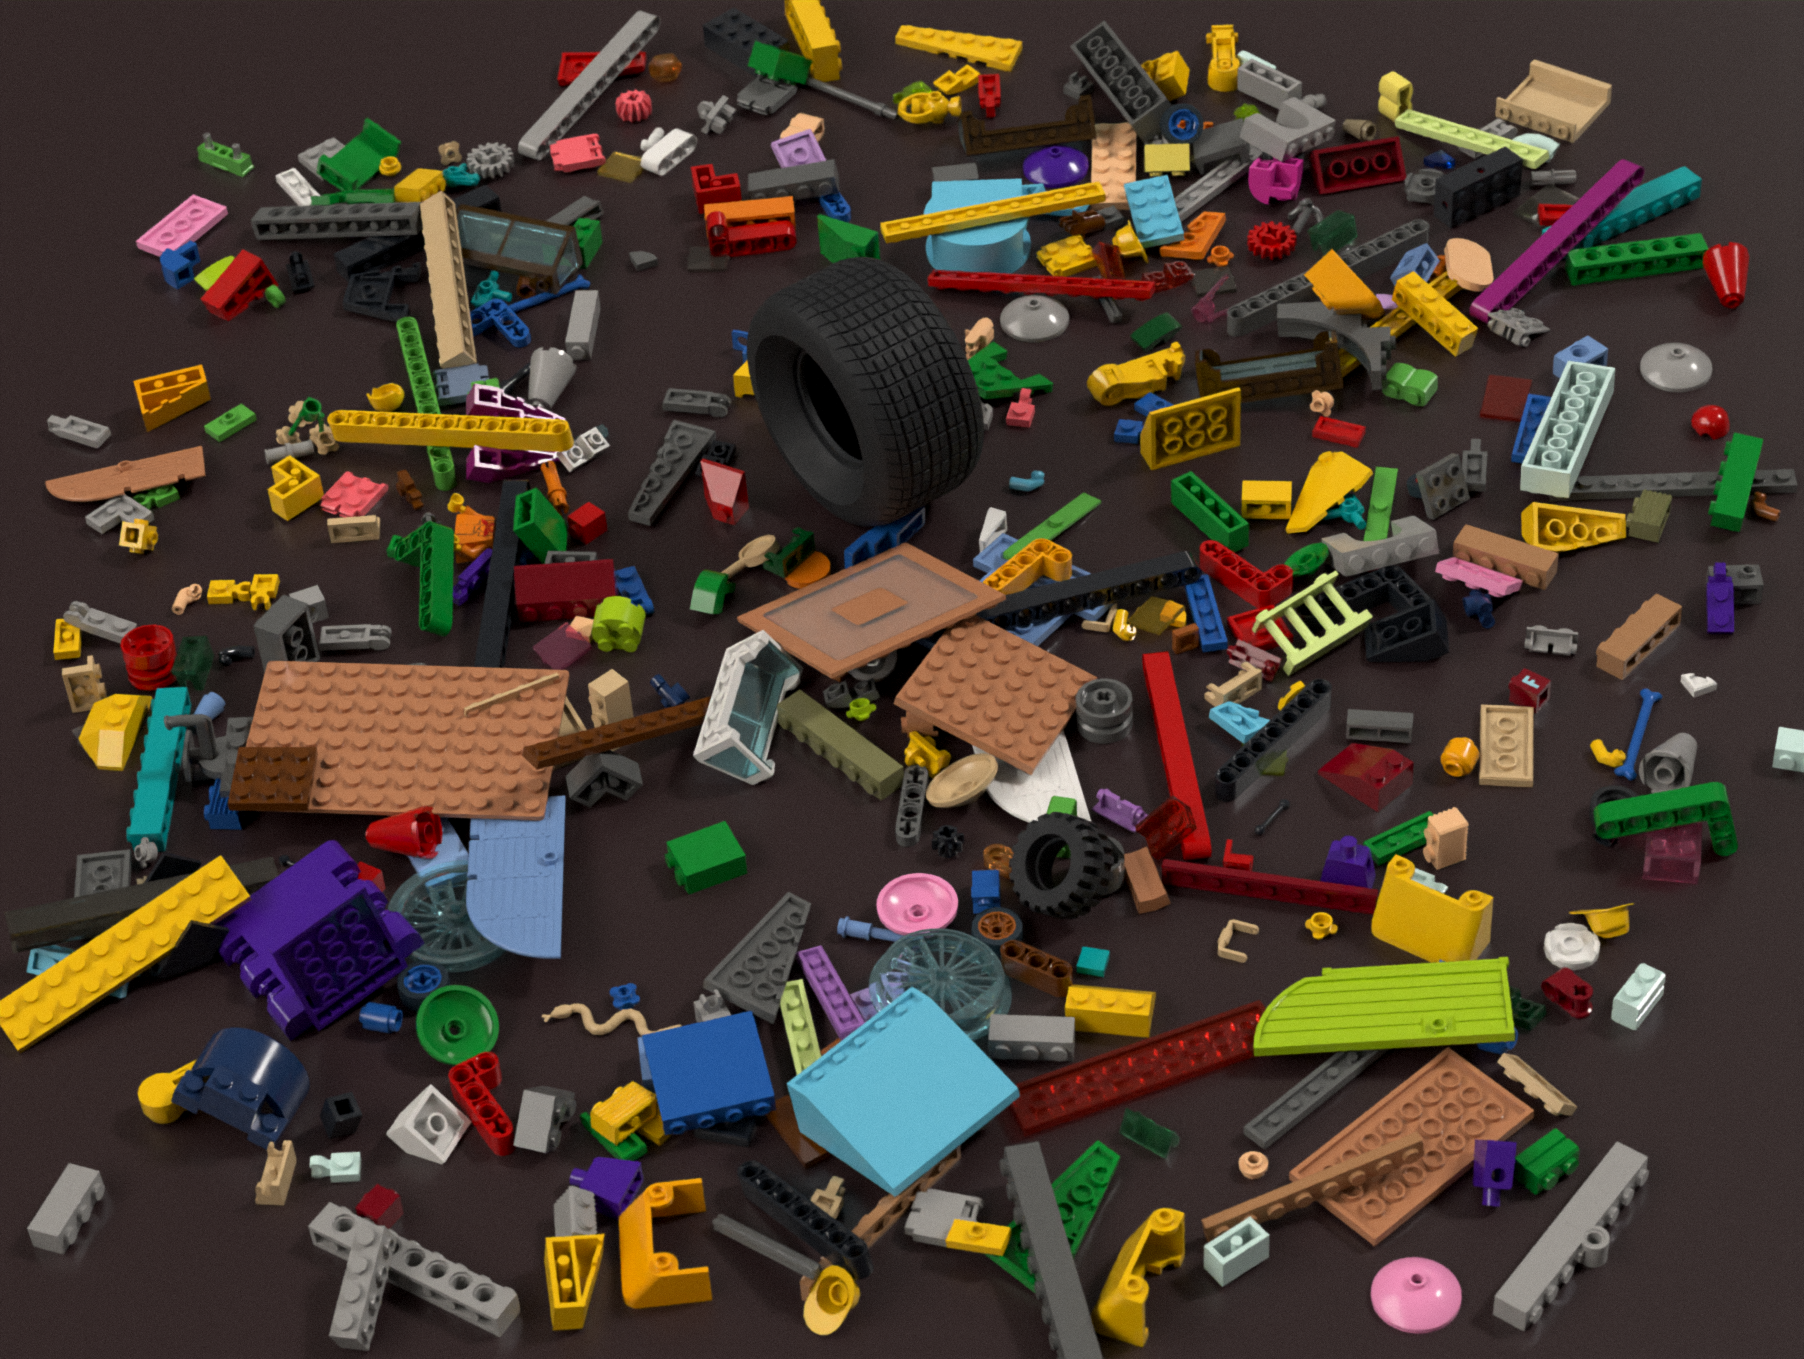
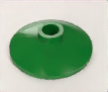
[1284,543,1329,577]

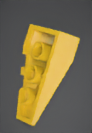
[1285,451,1373,533]
[1521,502,1626,553]

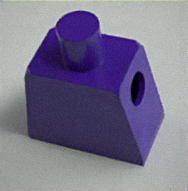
[1320,836,1376,889]
[1473,1139,1517,1207]
[570,1157,644,1221]

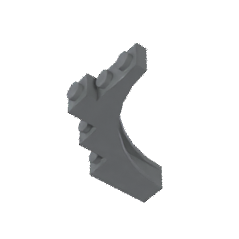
[1277,302,1396,390]

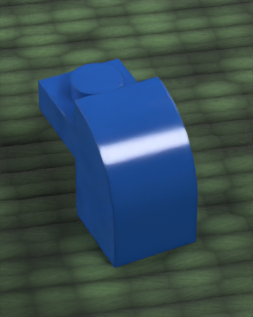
[160,241,200,290]
[971,870,1001,914]

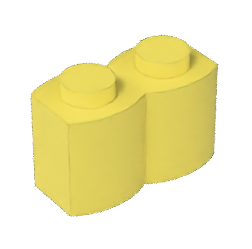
[1378,71,1413,122]

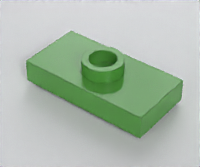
[204,404,257,442]

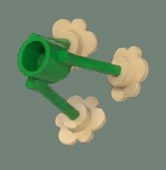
[276,397,332,445]

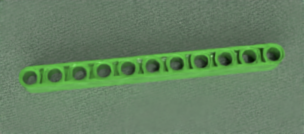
[397,317,457,491]

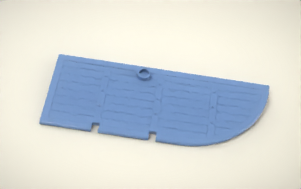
[466,796,566,959]

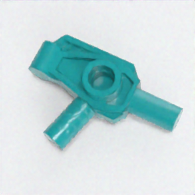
[443,163,480,188]
[471,271,512,309]
[1323,494,1366,530]

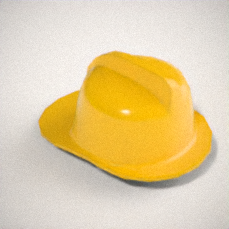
[1112,220,1149,264]
[1569,903,1634,938]
[804,1266,860,1335]

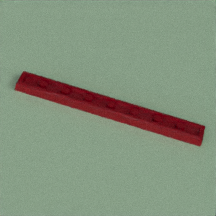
[1162,859,1379,915]

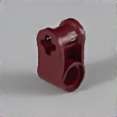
[1541,967,1593,1019]

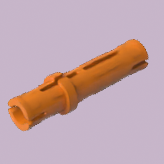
[541,460,569,516]

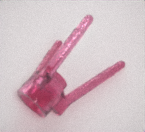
[1191,274,1229,322]

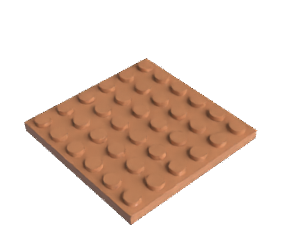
[894,615,1097,775]

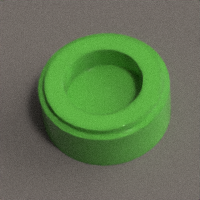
[265,285,286,308]

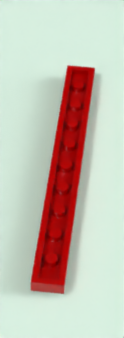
[927,269,1155,301]

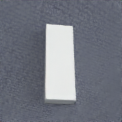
[276,168,320,206]

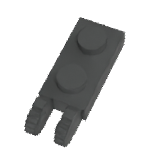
[662,388,731,418]

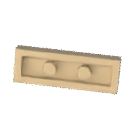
[1498,1053,1577,1116]

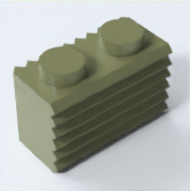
[1626,489,1672,543]

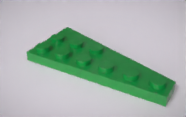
[984,1140,1120,1293]

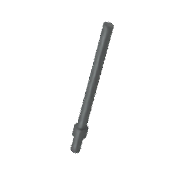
[805,76,900,120]

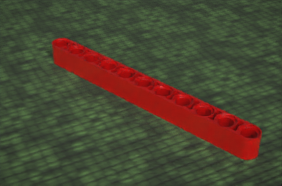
[1142,651,1212,861]

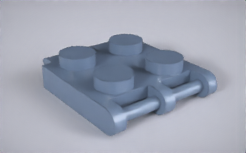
[433,363,489,406]

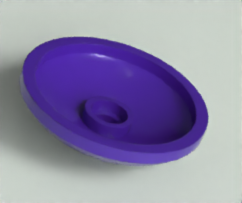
[1023,144,1089,188]

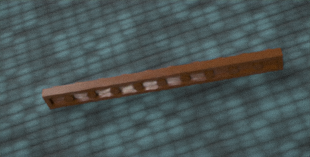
[522,694,748,770]

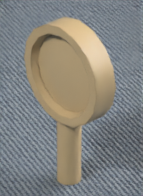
[721,535,780,579]

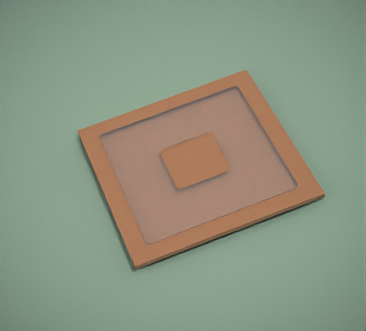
[737,542,1006,679]

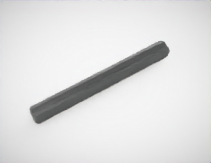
[712,1214,822,1280]

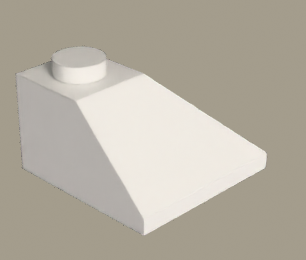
[386,1085,472,1164]

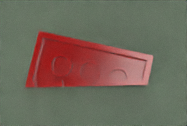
[558,52,646,86]

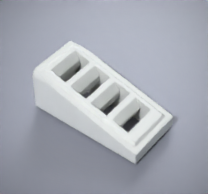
[979,507,1007,553]

